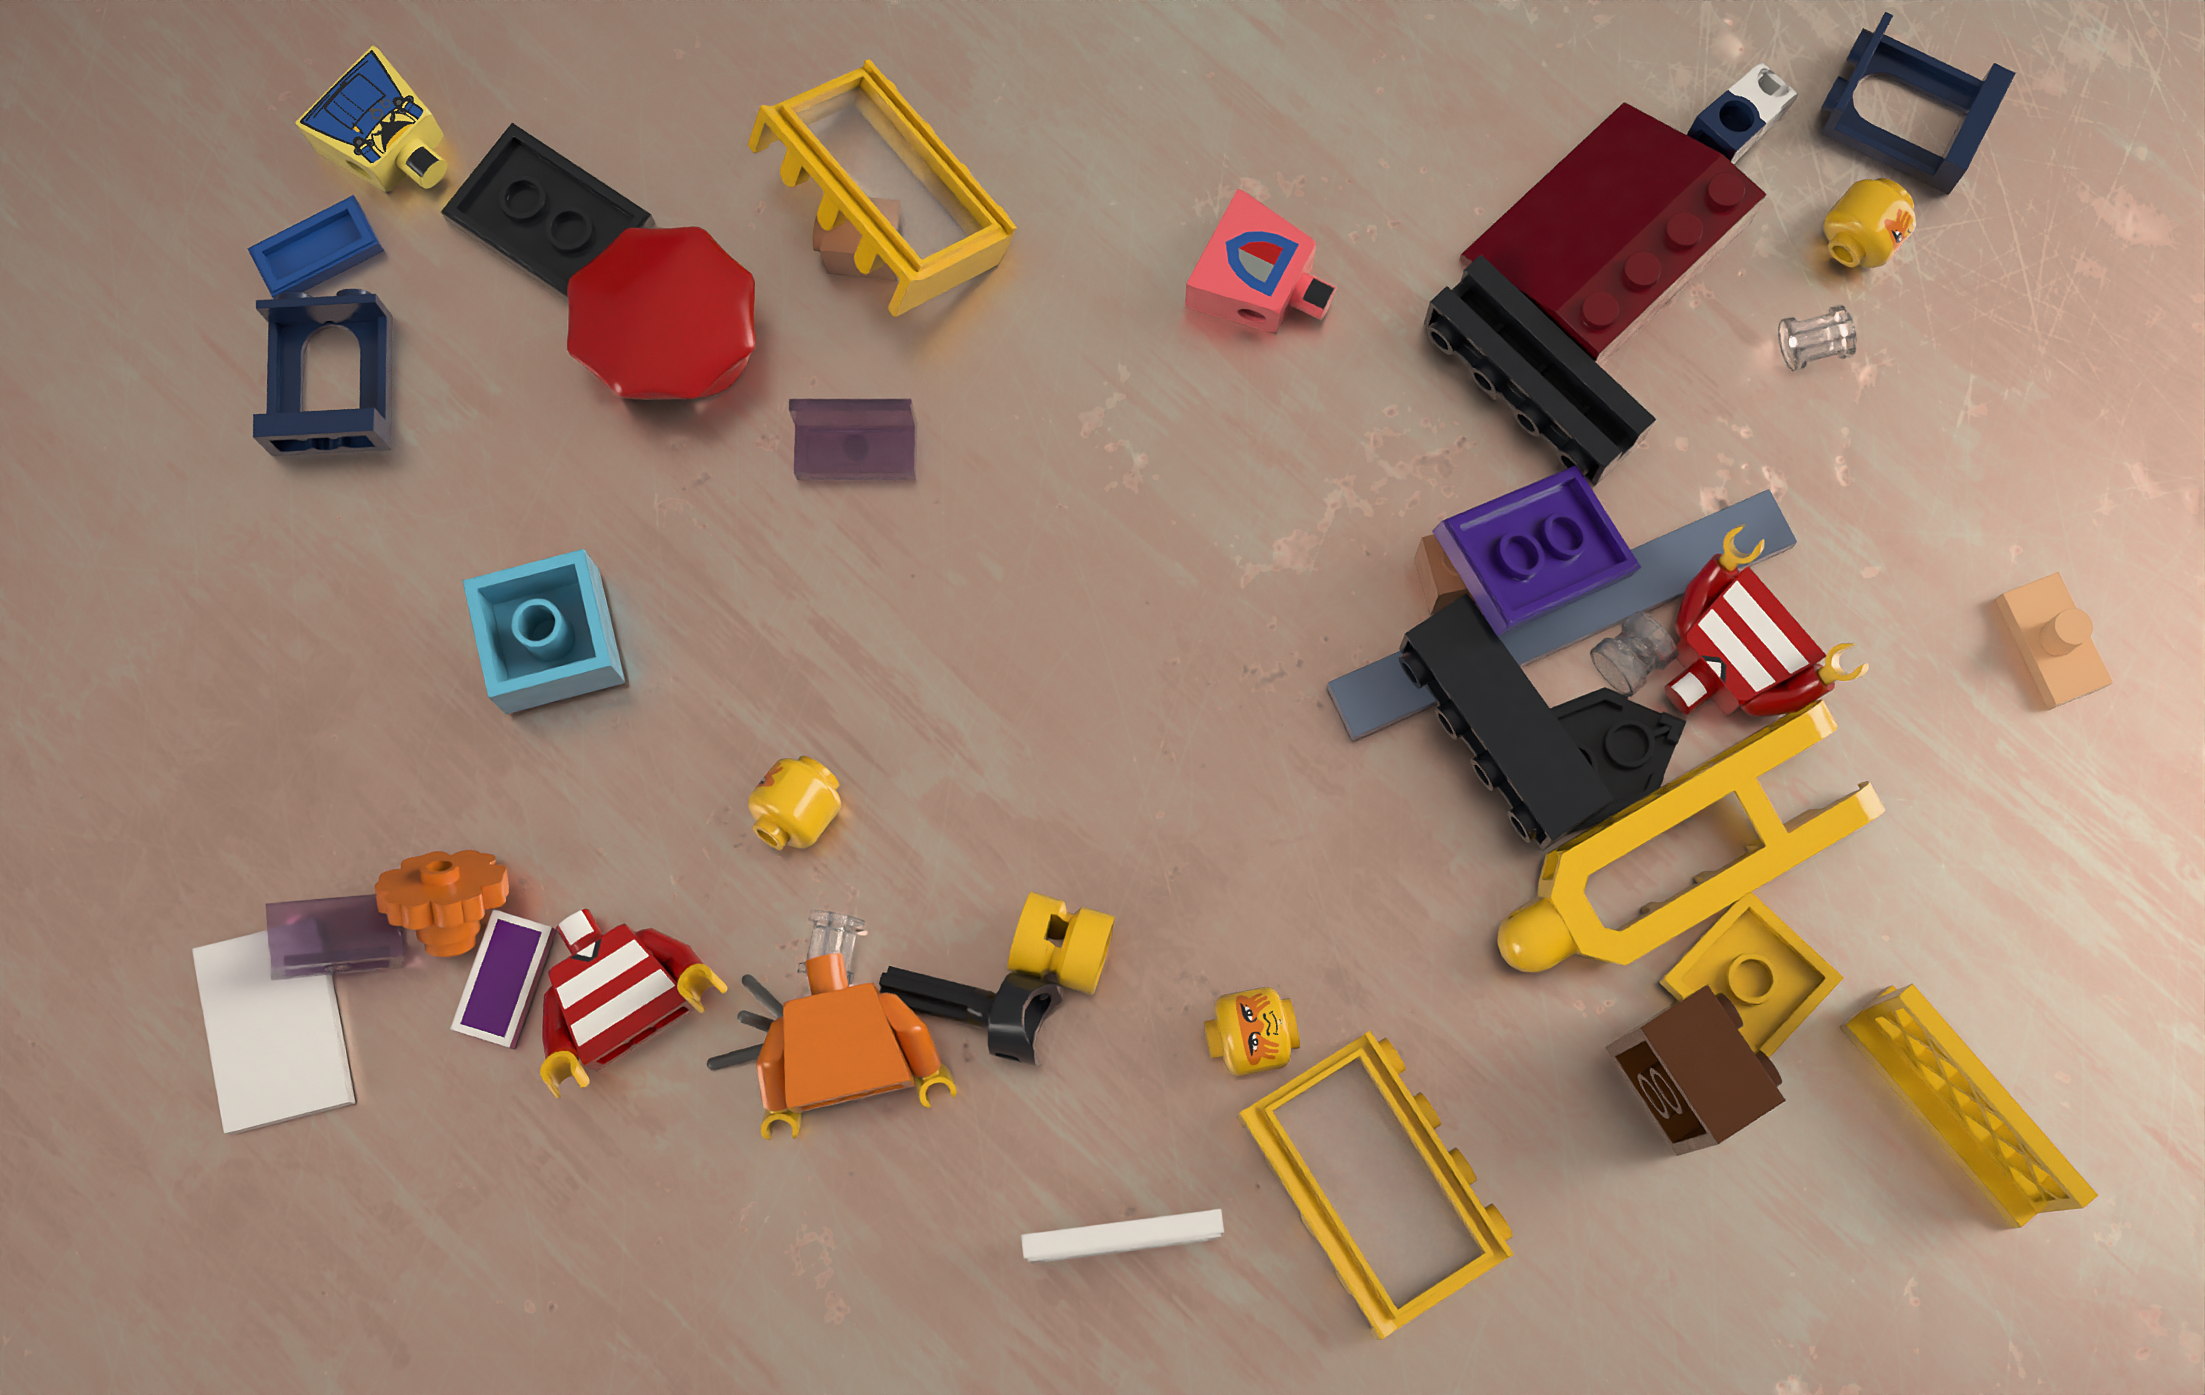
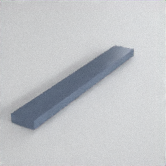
[1327,489,1797,742]

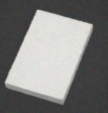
[192,918,356,1135]
[1021,1209,1224,1264]

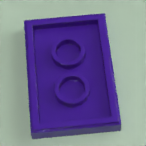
[1432,465,1641,637]

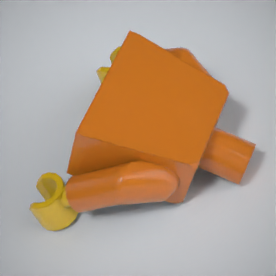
[756,953,957,1140]

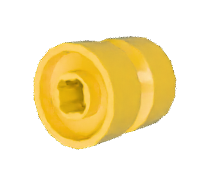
[1007,891,1116,995]

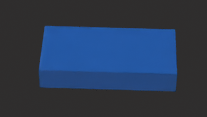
[247,195,384,299]

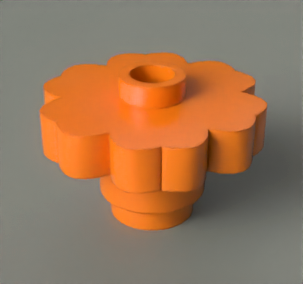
[374,850,510,957]

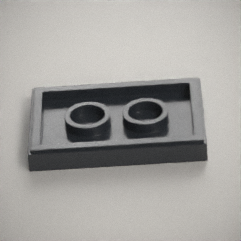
[441,123,655,302]

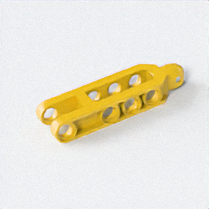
[1498,699,1885,973]

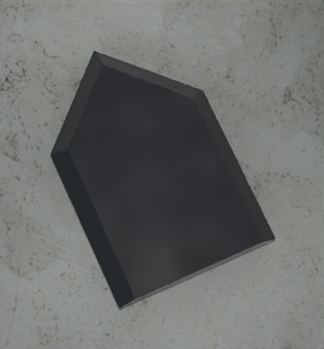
[1534,687,1687,845]

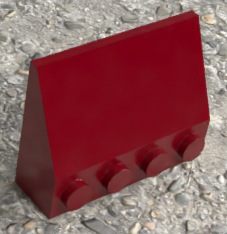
[1460,102,1767,366]

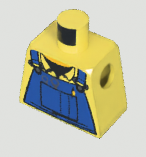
[295,45,447,192]

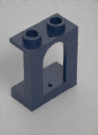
[1820,12,2016,195]
[253,289,393,456]

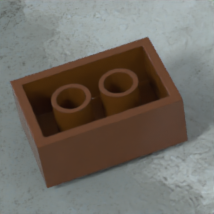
[1605,984,1786,1156]

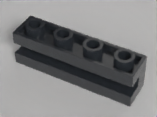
[1424,255,1656,486]
[1399,593,1615,851]

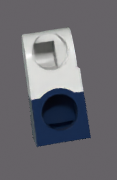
[1687,62,1798,165]

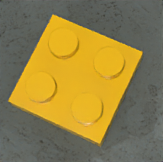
[1659,892,1844,1058]

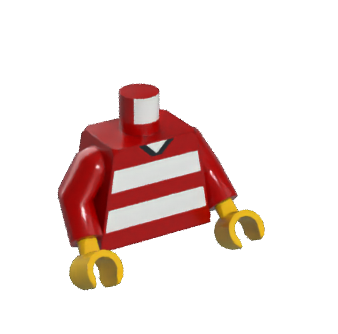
[1664,524,1868,717]
[540,909,727,1099]

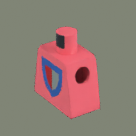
[1185,189,1337,332]

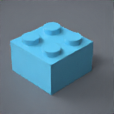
[462,549,625,714]

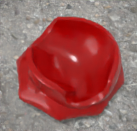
[567,226,756,400]

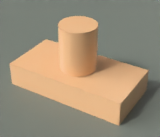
[1995,572,2113,710]

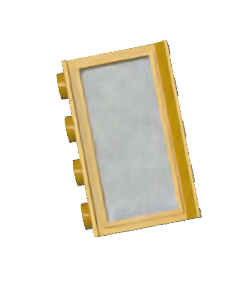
[747,59,1017,317]
[1237,1030,1514,1340]

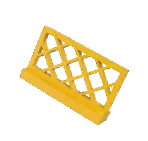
[1839,983,2099,1228]

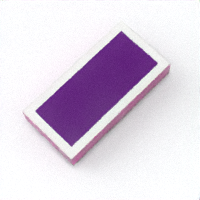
[450,909,557,1050]

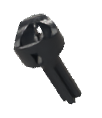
[879,966,1063,1067]

